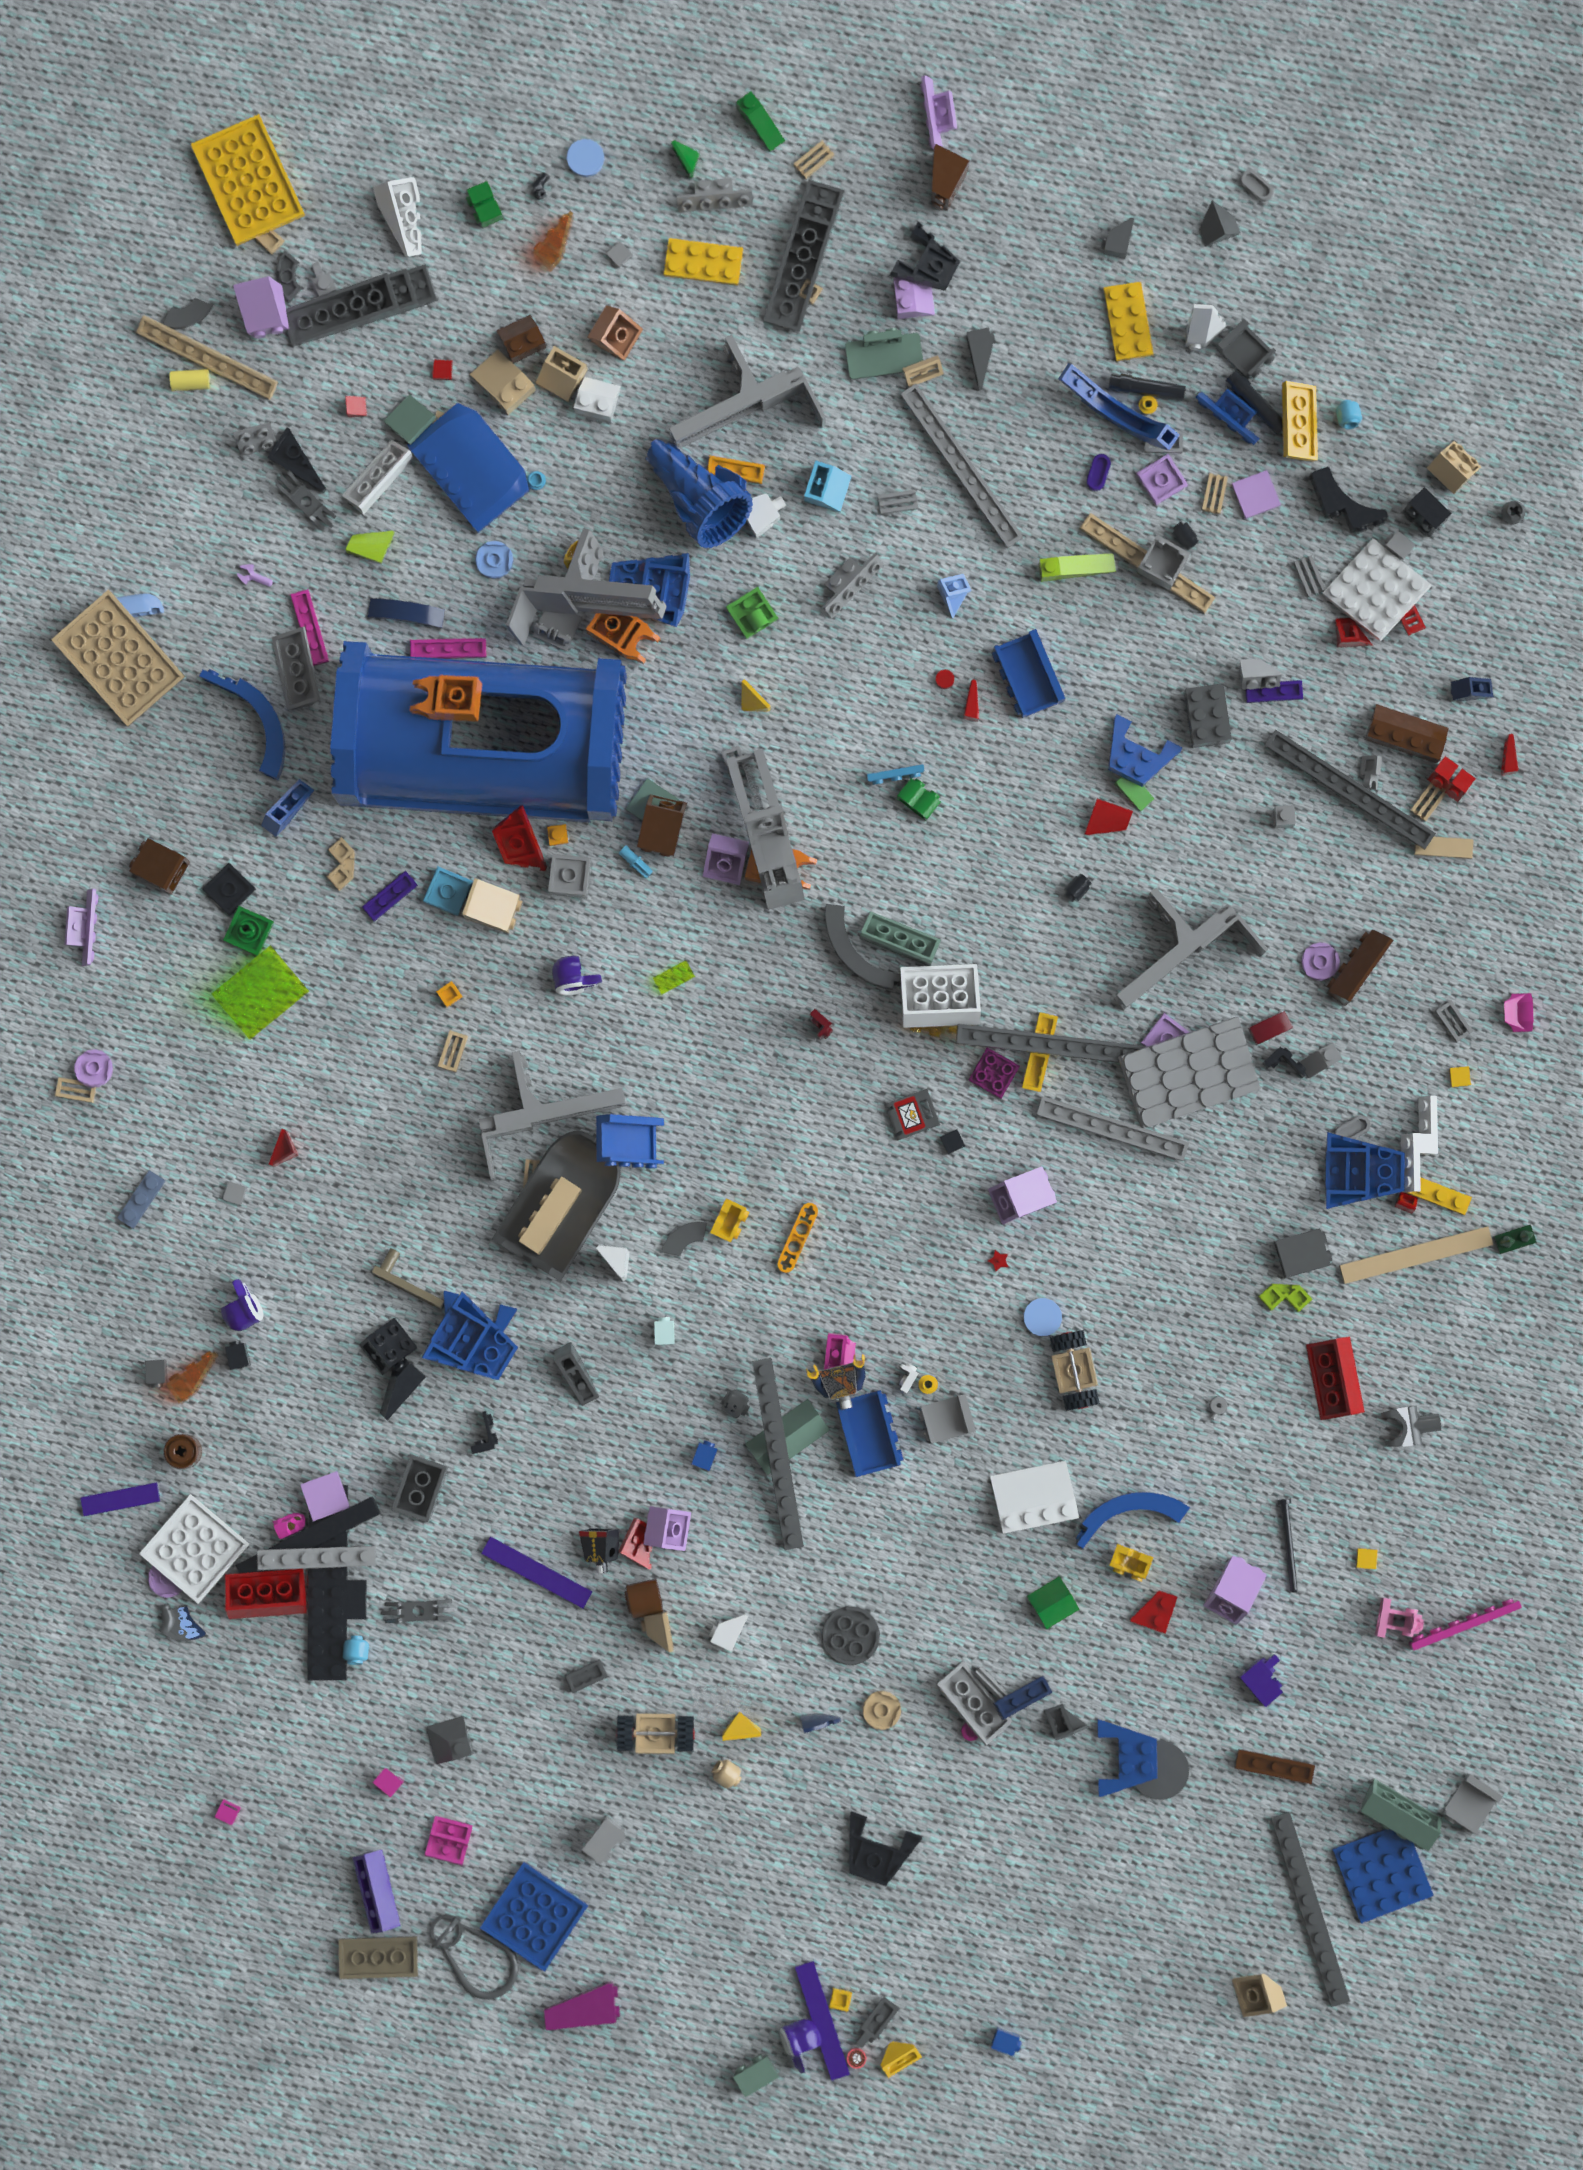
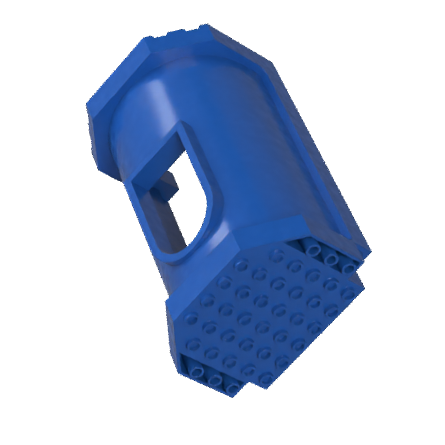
[330,641,627,823]

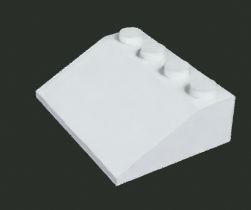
[900,964,981,1028]
[990,1461,1079,1534]

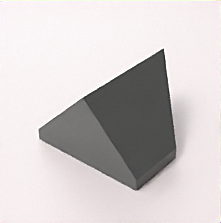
[1199,200,1241,246]
[1045,1704,1090,1741]

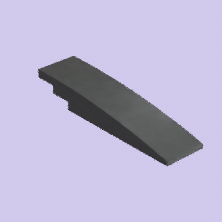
[764,179,845,332]
[286,264,438,346]

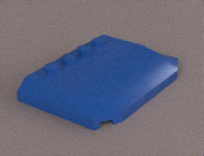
[407,403,530,533]

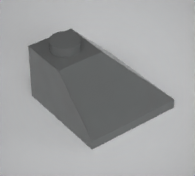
[426,1716,474,1764]

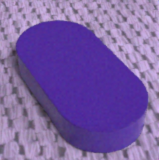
[1086,454,1111,491]

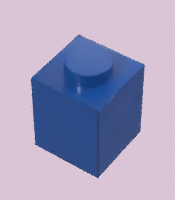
[692,1440,718,1471]
[991,2027,1022,2057]

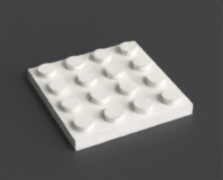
[1323,538,1431,642]
[139,1494,250,1604]

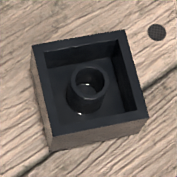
[1403,487,1452,537]

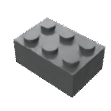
[1184,683,1232,748]
[391,1454,449,1522]

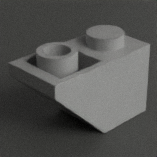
[1239,658,1281,689]

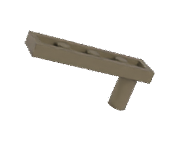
[372,1248,444,1310]

